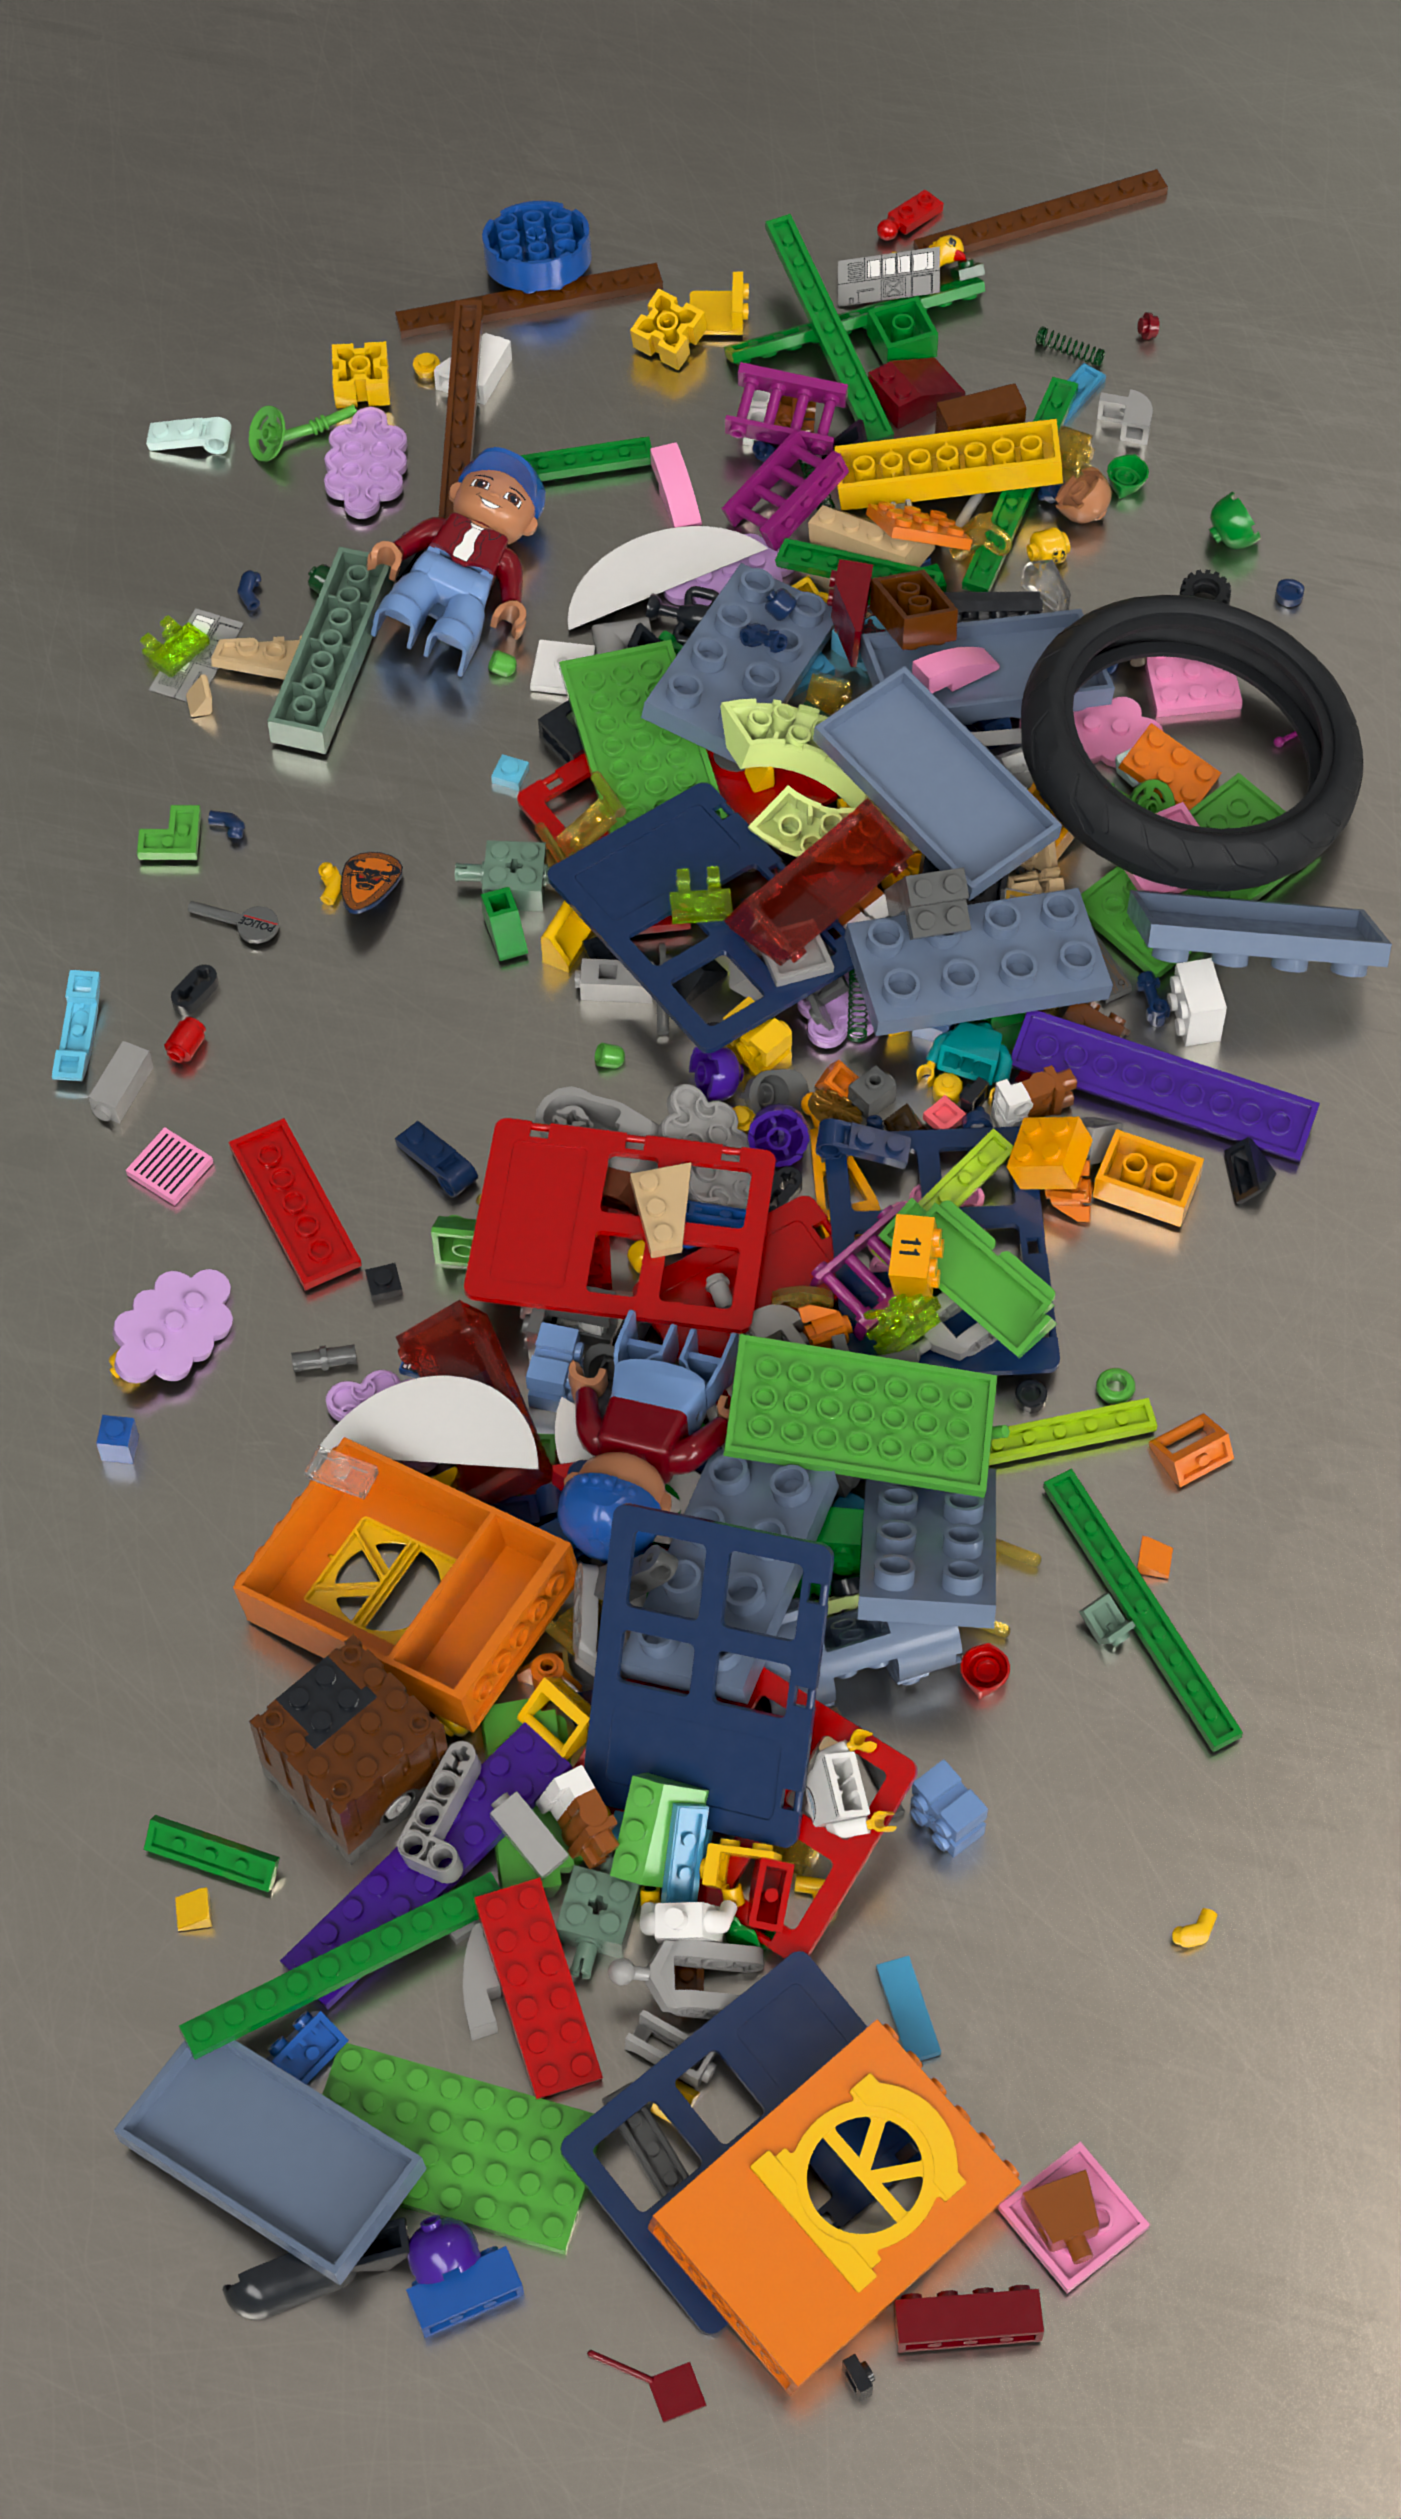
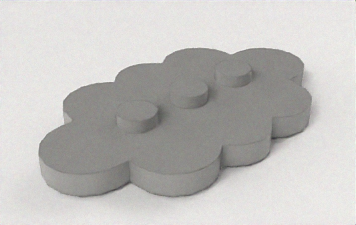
[658,1084,751,1209]

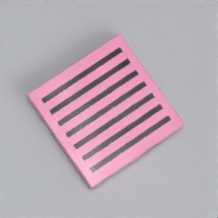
[126,1127,213,1206]

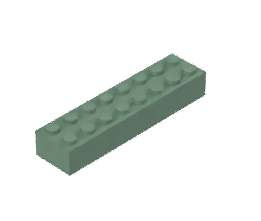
[267,546,395,754]

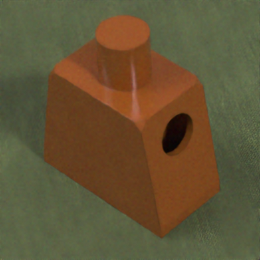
[1021,2170,1100,2264]

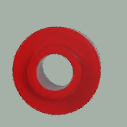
[164,1017,206,1063]

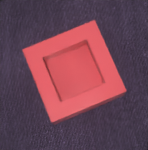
[923,1095,966,1130]

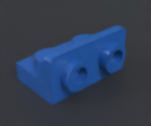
[266,2010,349,2085]

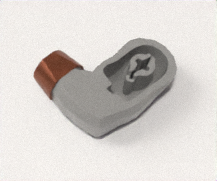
[535,1086,659,1214]

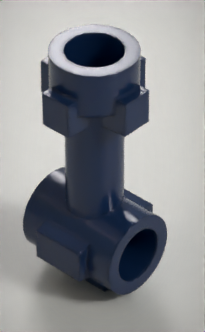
[740,623,787,653]
[1136,971,1170,1027]

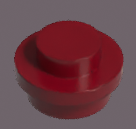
[1137,312,1160,340]

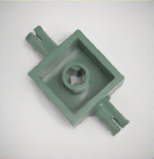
[455,840,550,911]
[556,1850,640,1979]

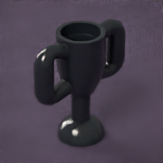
[646,586,719,646]

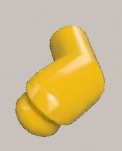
[318,862,341,905]
[1172,1908,1218,1948]

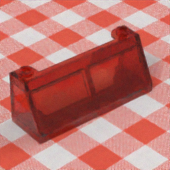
[724,798,914,966]
[396,1300,552,1505]

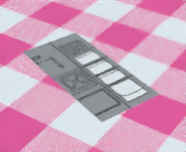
[838,246,940,307]
[149,608,244,702]

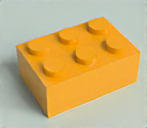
[1093,1129,1204,1227]

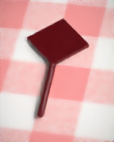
[587,2350,707,2423]

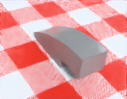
[463,1923,502,2041]

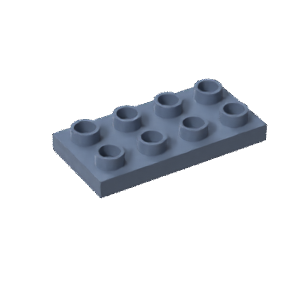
[641,563,835,763]
[859,609,1115,725]
[813,666,1062,901]
[844,888,1113,1036]
[1127,890,1392,977]
[621,1449,839,1704]
[857,1468,996,1629]
[113,2040,427,2285]

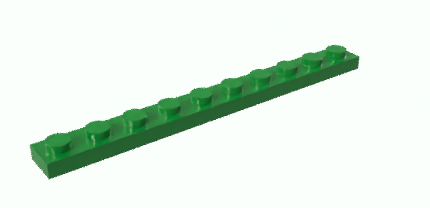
[765,214,894,442]
[724,277,986,365]
[962,377,1079,592]
[1043,1468,1243,1752]
[179,1872,500,2060]

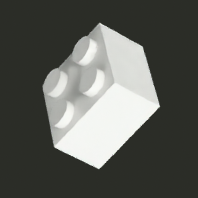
[1167,958,1227,1047]

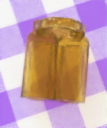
[950,512,1013,561]

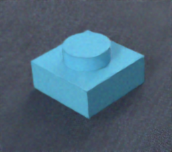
[491,754,529,791]

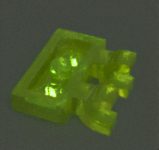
[140,615,210,678]
[669,866,733,924]
[863,1294,942,1337]
[867,1309,942,1356]

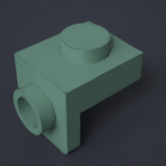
[1079,1593,1136,1646]

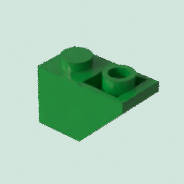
[481,887,528,961]

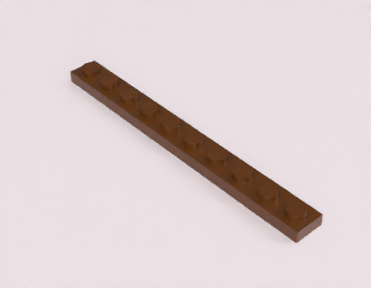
[913,169,1168,254]
[395,262,663,339]
[438,300,484,519]

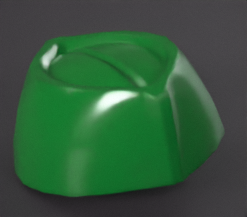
[1107,454,1149,499]

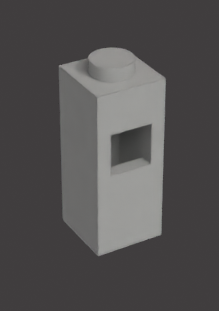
[575,958,654,1003]
[88,1041,154,1124]
[490,1791,569,1881]

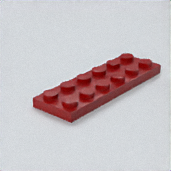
[228,1118,362,1291]
[474,1877,603,2099]

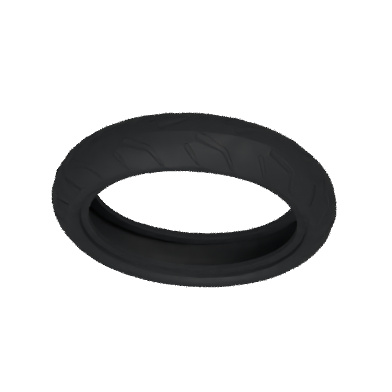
[1021,595,1363,892]

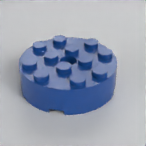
[482,201,592,294]

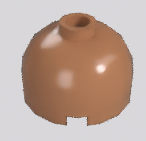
[1055,467,1112,524]

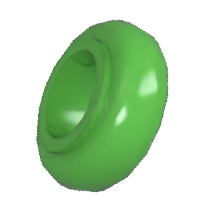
[1096,1368,1135,1404]

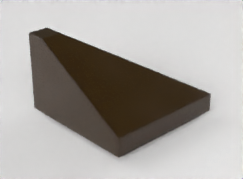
[883,1103,927,1131]

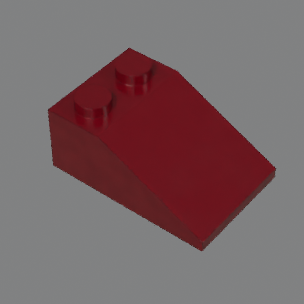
[868,357,966,429]
[827,559,873,668]

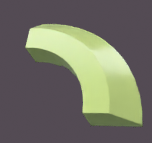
[720,699,876,808]
[748,785,919,866]

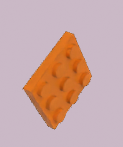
[866,501,972,551]

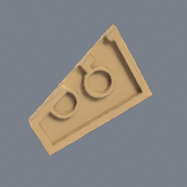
[211,636,302,680]
[630,1162,691,1258]

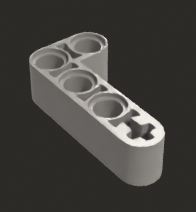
[397,1741,482,1884]

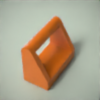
[1149,1413,1234,1487]

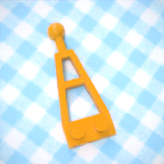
[801,1092,881,1238]

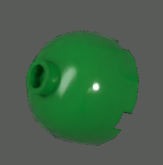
[1208,492,1261,550]

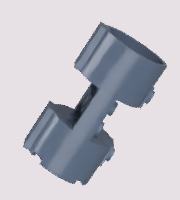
[759,1598,962,1716]

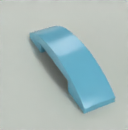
[52,970,100,1081]

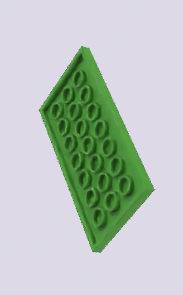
[559,640,727,834]
[1081,773,1289,978]
[723,1334,997,1498]
[322,2043,601,2255]

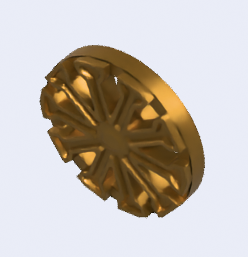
[808,1089,863,1124]

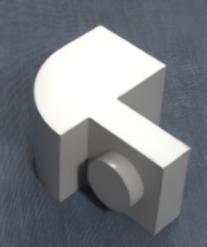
[1097,389,1153,445]
[743,1304,810,1345]

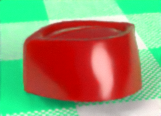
[961,1643,1010,1700]

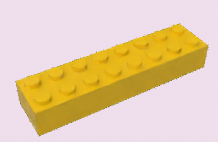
[834,419,1063,511]

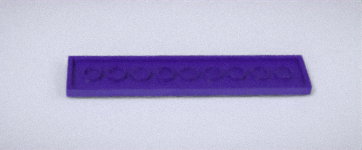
[1011,1011,1320,1163]
[280,1722,573,2010]

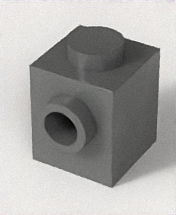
[848,1065,896,1119]

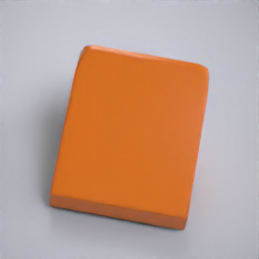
[815,1060,859,1098]
[1137,1536,1173,1579]

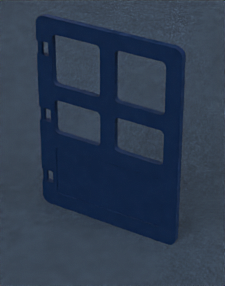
[547,783,854,1053]
[825,1126,1060,1375]
[584,1503,834,1848]
[560,1951,921,2335]

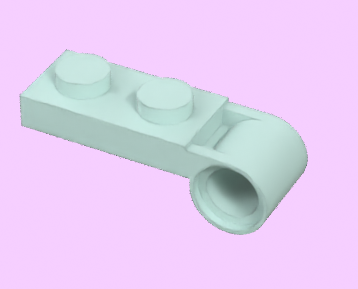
[146,417,232,455]

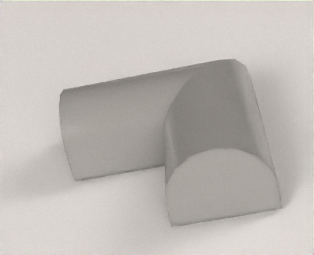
[592,617,651,654]

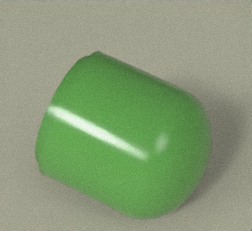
[488,650,517,677]
[595,1043,625,1069]

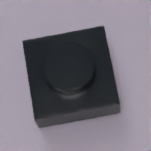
[582,937,618,960]
[959,1077,989,1114]
[365,1263,403,1302]
[842,2354,875,2402]

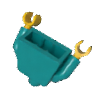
[916,1022,1013,1106]

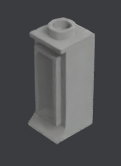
[625,2009,717,2090]

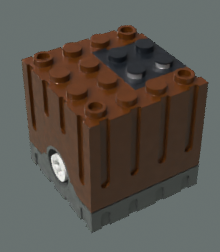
[249,1634,448,1865]

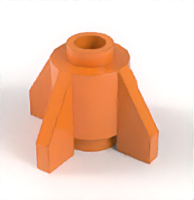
[1045,1160,1095,1222]
[797,1304,853,1348]
[517,1651,583,1711]

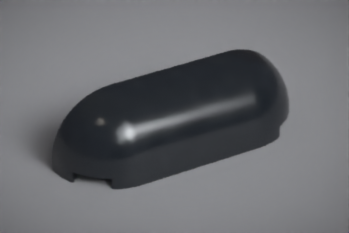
[222,2253,358,2320]

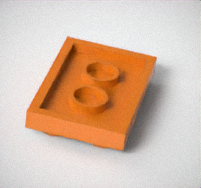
[1118,723,1222,810]

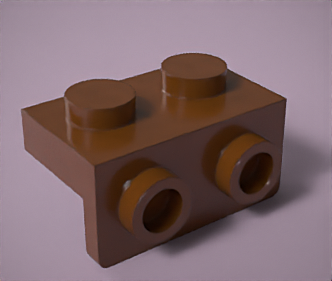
[1062,1002,1130,1038]

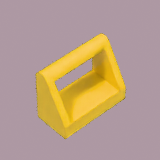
[541,900,594,973]
[517,1677,591,1760]

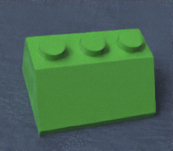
[431,1215,477,1267]
[610,1772,709,1888]

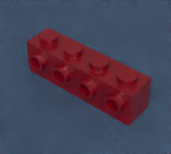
[893,2285,1044,2353]

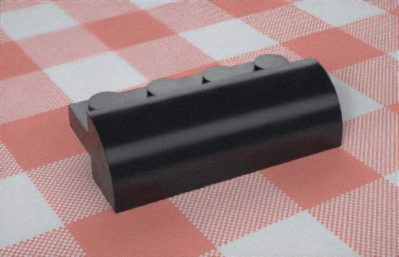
[944,591,1043,623]

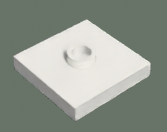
[530,640,596,695]

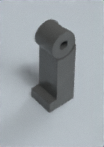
[594,1545,679,1602]

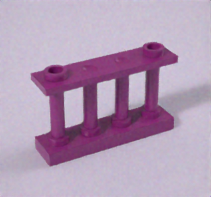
[725,362,848,456]
[721,429,849,551]
[809,1200,912,1341]

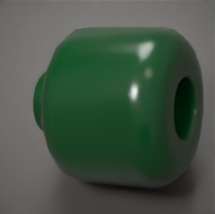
[308,564,330,594]

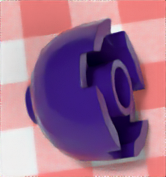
[689,1046,744,1102]
[748,1103,810,1167]
[407,2215,481,2284]

